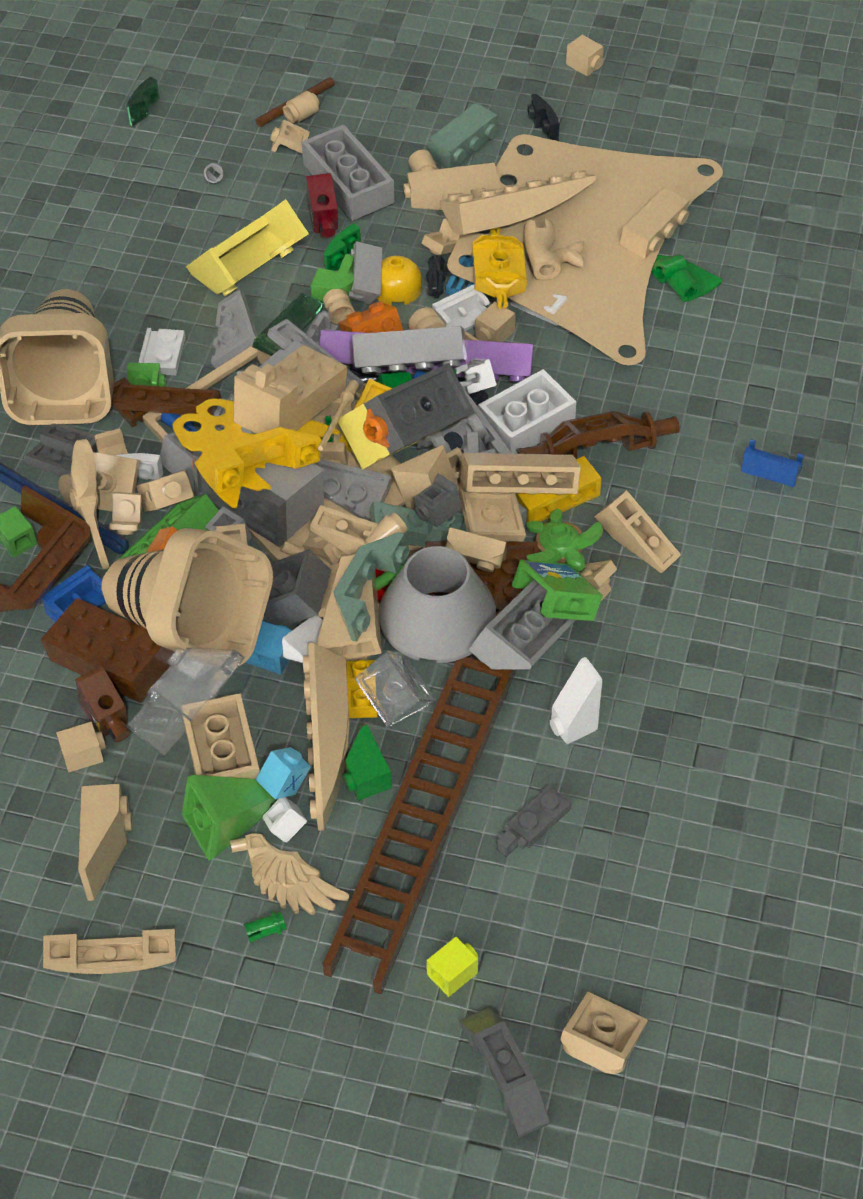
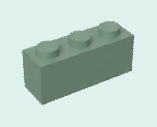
[428,102,498,168]

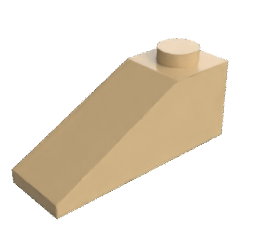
[594,490,681,573]
[310,505,387,572]

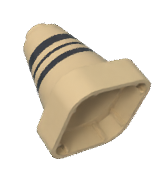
[0,289,114,425]
[102,528,273,667]

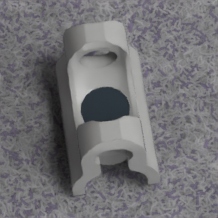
[417,413,486,454]

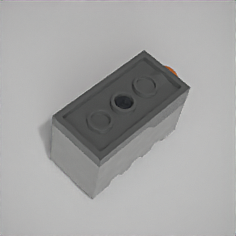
[192,427,324,547]

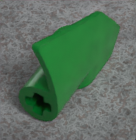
[651,254,722,302]

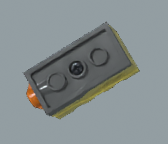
[338,363,474,470]

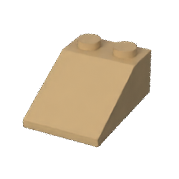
[78,784,133,901]

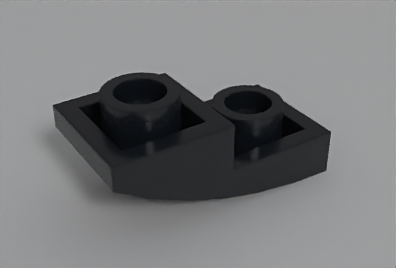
[527,94,560,141]

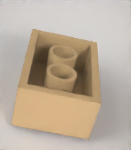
[181,694,260,779]

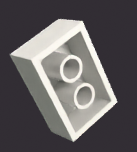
[478,369,576,454]

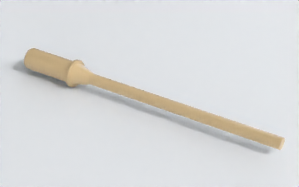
[318,380,359,451]

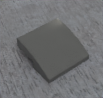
[25,423,97,477]

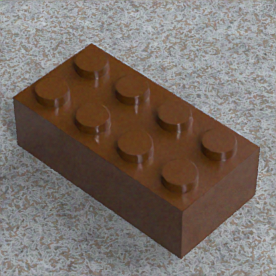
[41,598,176,703]

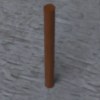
[255,77,335,127]

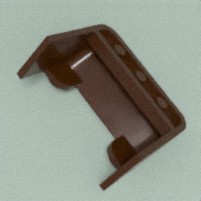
[0,485,91,612]

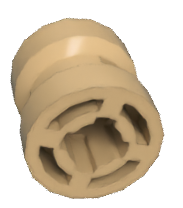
[323,289,355,325]

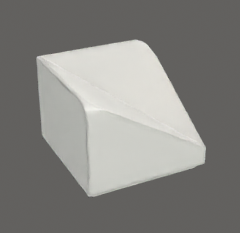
[262,797,307,842]

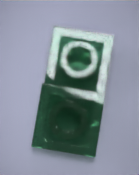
[127,76,160,127]

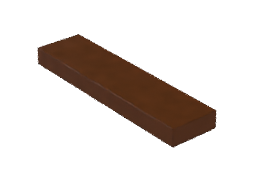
[112,384,222,416]

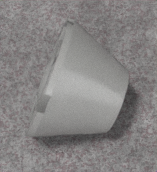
[379,546,496,663]

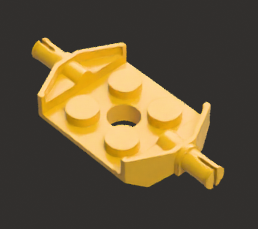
[471,227,527,309]

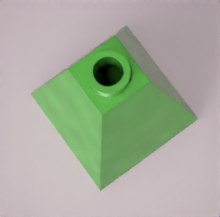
[182,775,275,861]

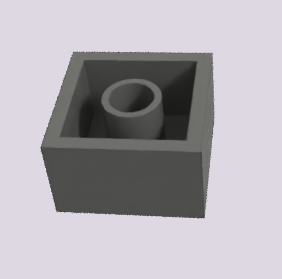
[263,549,331,626]

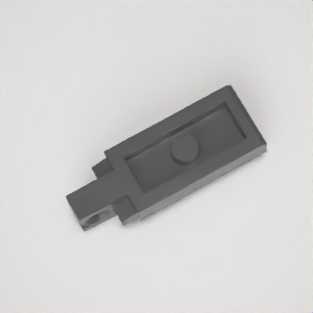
[497,785,571,857]

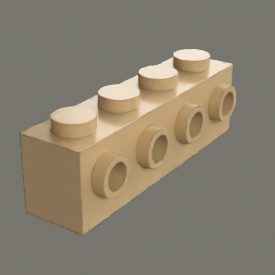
[460,453,581,494]

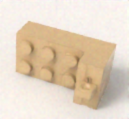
[234,345,347,434]

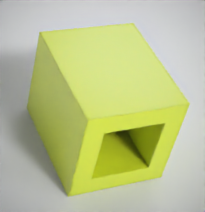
[427,937,478,997]

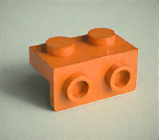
[339,302,403,333]

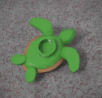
[526,509,603,572]

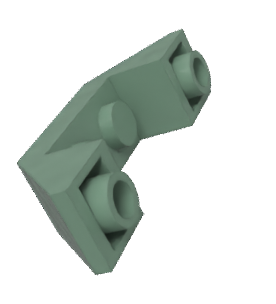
[333,532,409,642]

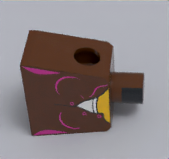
[75,666,130,743]

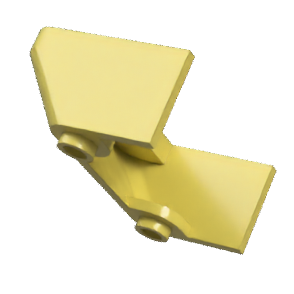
[186,199,309,296]

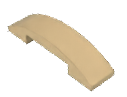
[43,929,176,974]

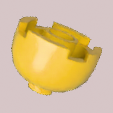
[376,255,422,306]

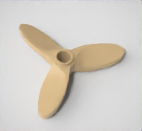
[58,439,110,570]

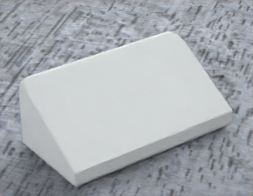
[282,615,323,663]

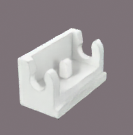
[432,284,490,331]
[455,358,497,394]

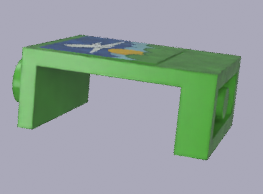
[512,559,603,621]

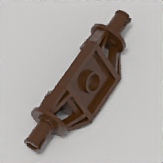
[517,411,680,459]

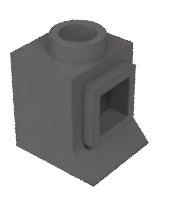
[414,473,462,527]

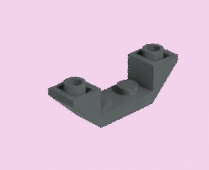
[459,1008,549,1138]

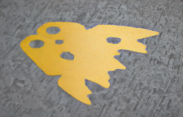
[172,399,341,508]

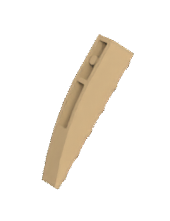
[440,170,597,235]
[303,643,350,831]

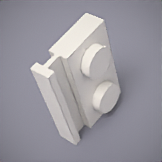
[138,328,185,376]

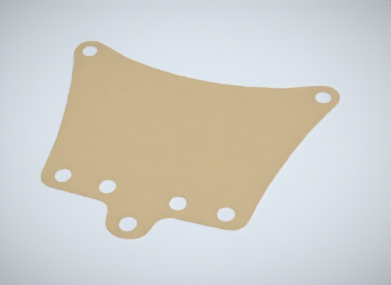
[443,134,723,365]

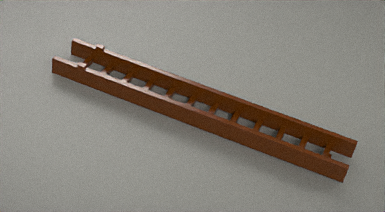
[323,654,517,995]

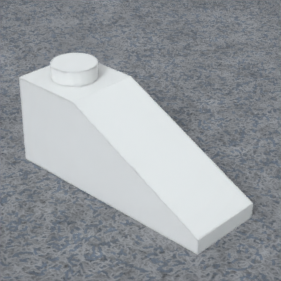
[550,657,602,745]

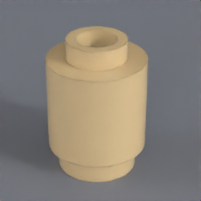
[283,91,319,123]
[408,150,438,172]

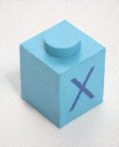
[256,747,311,799]

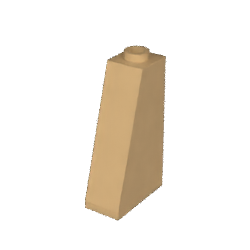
[403,163,501,210]
[317,554,382,659]

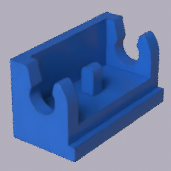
[741,439,804,487]
[42,565,106,622]

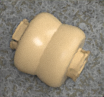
[408,307,446,330]

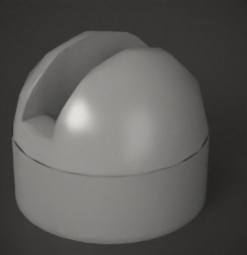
[204,163,224,183]

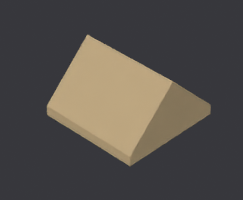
[391,445,459,509]

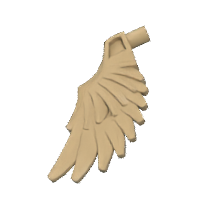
[230,833,349,915]

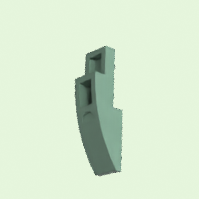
[370,501,467,546]

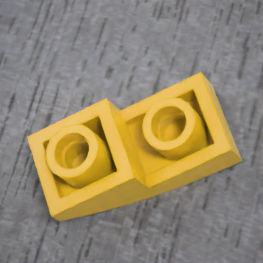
[346,660,377,718]

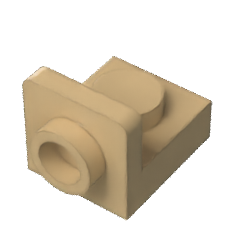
[270,120,310,153]
[95,429,128,456]
[109,492,143,535]

